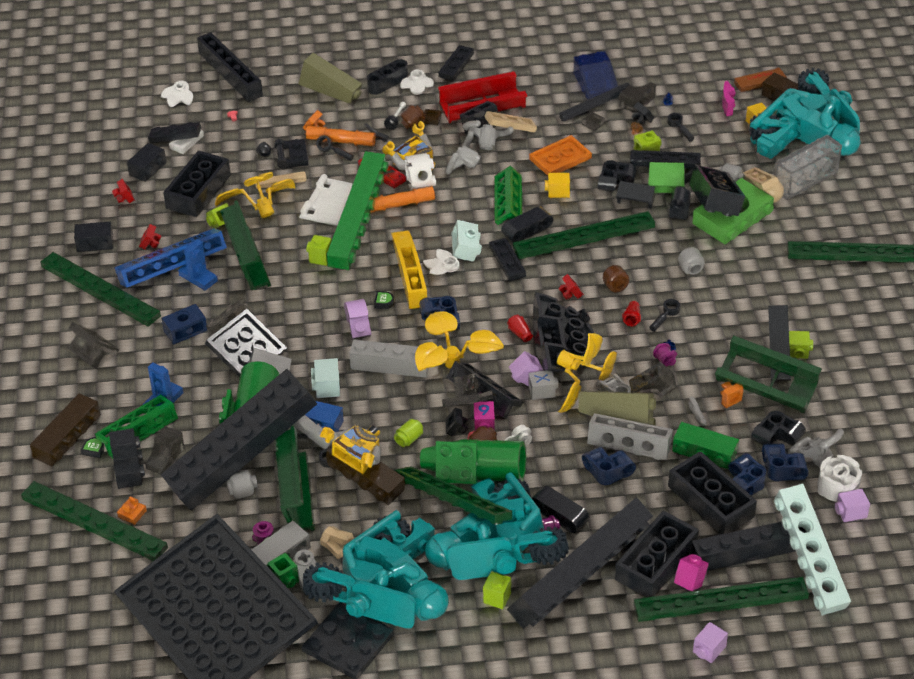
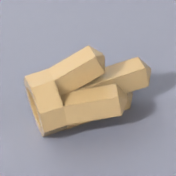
[320,526,354,559]

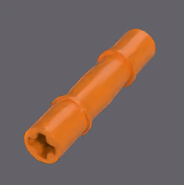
[306,126,376,147]
[370,186,435,213]

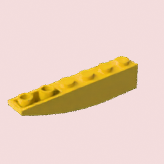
[391,230,427,309]

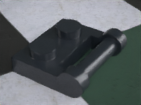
[274,139,309,168]

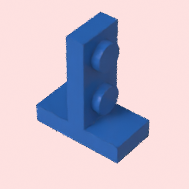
[178,239,218,291]
[143,362,184,407]

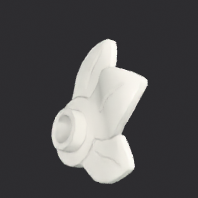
[400,69,434,95]
[161,81,193,108]
[423,249,459,275]
[504,425,532,447]

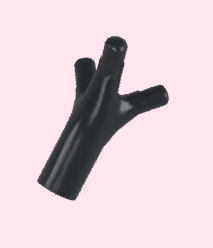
[364,123,389,142]

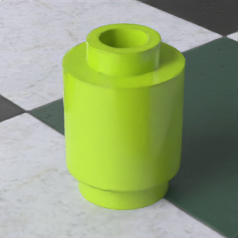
[394,419,423,447]

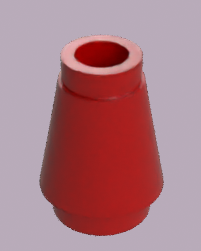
[622,301,641,327]
[507,314,533,342]

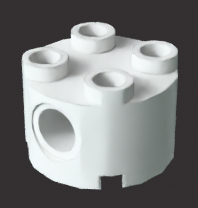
[404,153,436,191]
[817,455,862,502]

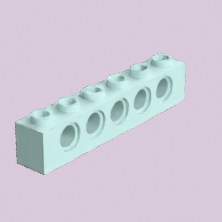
[774,484,851,615]

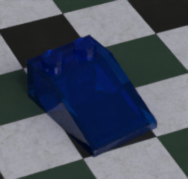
[573,51,618,100]

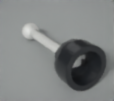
[384,102,406,130]

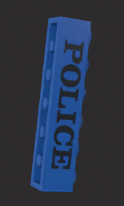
[114,228,227,288]

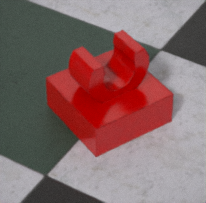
[112,179,135,204]
[139,224,162,250]
[558,274,584,300]

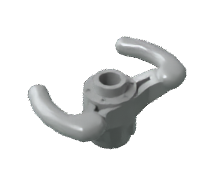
[462,120,514,150]
[445,130,481,174]
[788,429,844,468]

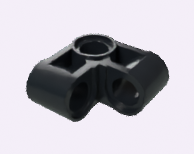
[597,160,637,192]
[669,186,691,221]
[751,411,806,445]

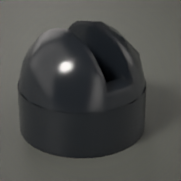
[256,142,271,157]

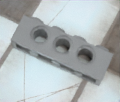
[587,413,673,460]

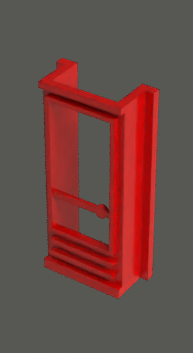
[438,71,527,123]

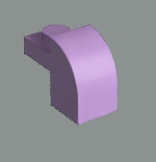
[344,299,371,339]

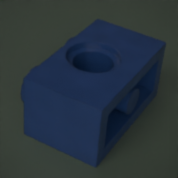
[161,304,208,345]

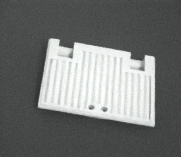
[299,174,353,226]

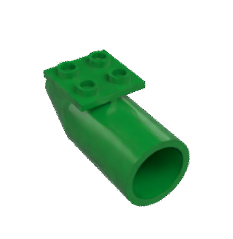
[219,361,279,424]
[420,439,526,484]

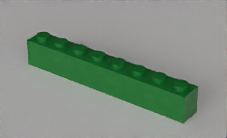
[327,151,389,270]

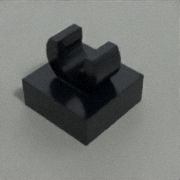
[632,102,655,125]
[445,407,468,436]

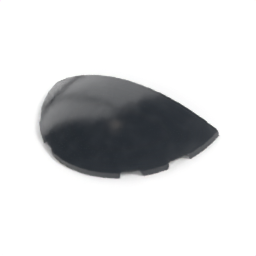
[533,292,594,372]

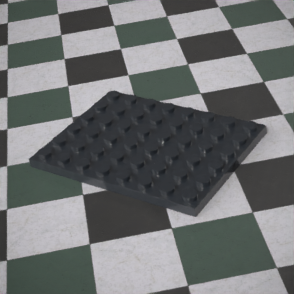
[114,514,318,679]

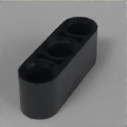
[367,59,408,95]
[501,206,554,242]
[531,486,590,533]

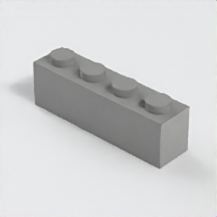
[349,339,429,378]
[251,521,311,567]

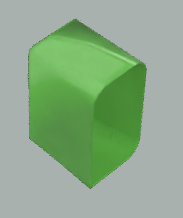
[648,162,685,193]

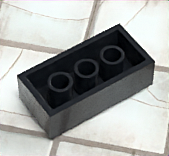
[163,150,231,217]
[689,164,745,217]
[668,451,757,534]
[615,510,699,598]

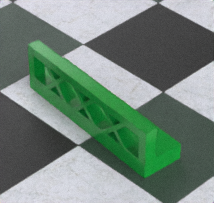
[494,166,522,225]
[95,394,178,458]

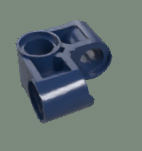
[419,296,460,330]
[762,444,809,481]
[581,447,636,485]
[728,453,766,496]

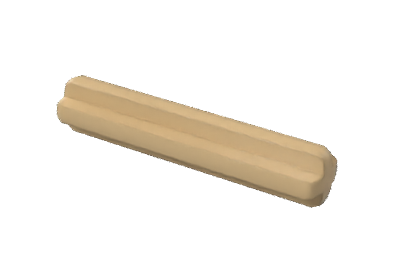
[255,171,307,189]

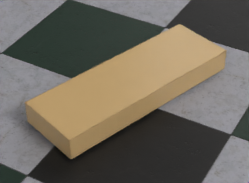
[484,111,537,132]
[743,167,779,190]

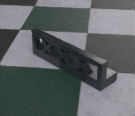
[446,361,523,418]

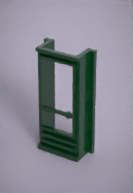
[220,200,272,291]
[715,335,822,414]
[275,425,315,531]

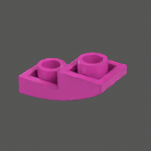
[722,81,735,116]

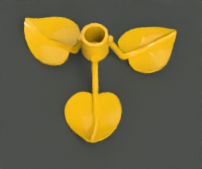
[215,172,295,218]
[415,311,504,372]
[557,333,617,413]

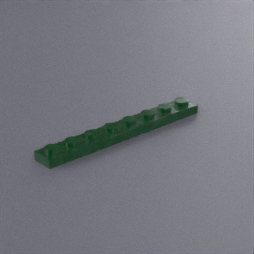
[513,211,655,260]
[787,241,914,263]
[40,252,161,327]
[394,466,512,525]
[21,481,168,561]
[633,577,809,622]

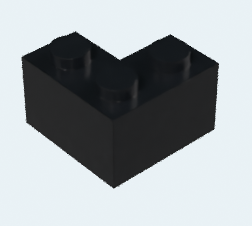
[109,428,145,489]

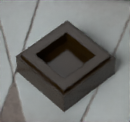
[424,109,442,126]

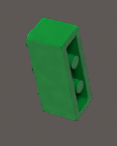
[672,422,739,469]

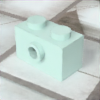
[451,220,482,262]
[311,358,340,398]

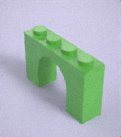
[692,178,774,244]

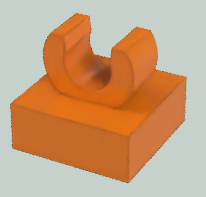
[302,110,325,131]
[720,381,743,408]
[117,496,147,525]

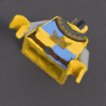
[382,121,436,171]
[320,425,381,474]

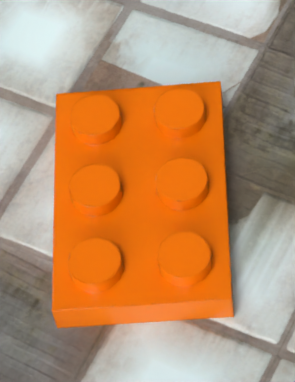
[529,135,592,176]

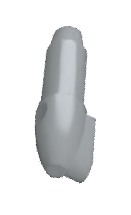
[688,397,707,426]

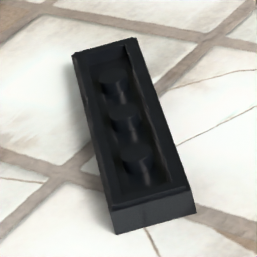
[630,150,701,169]
[768,305,791,382]

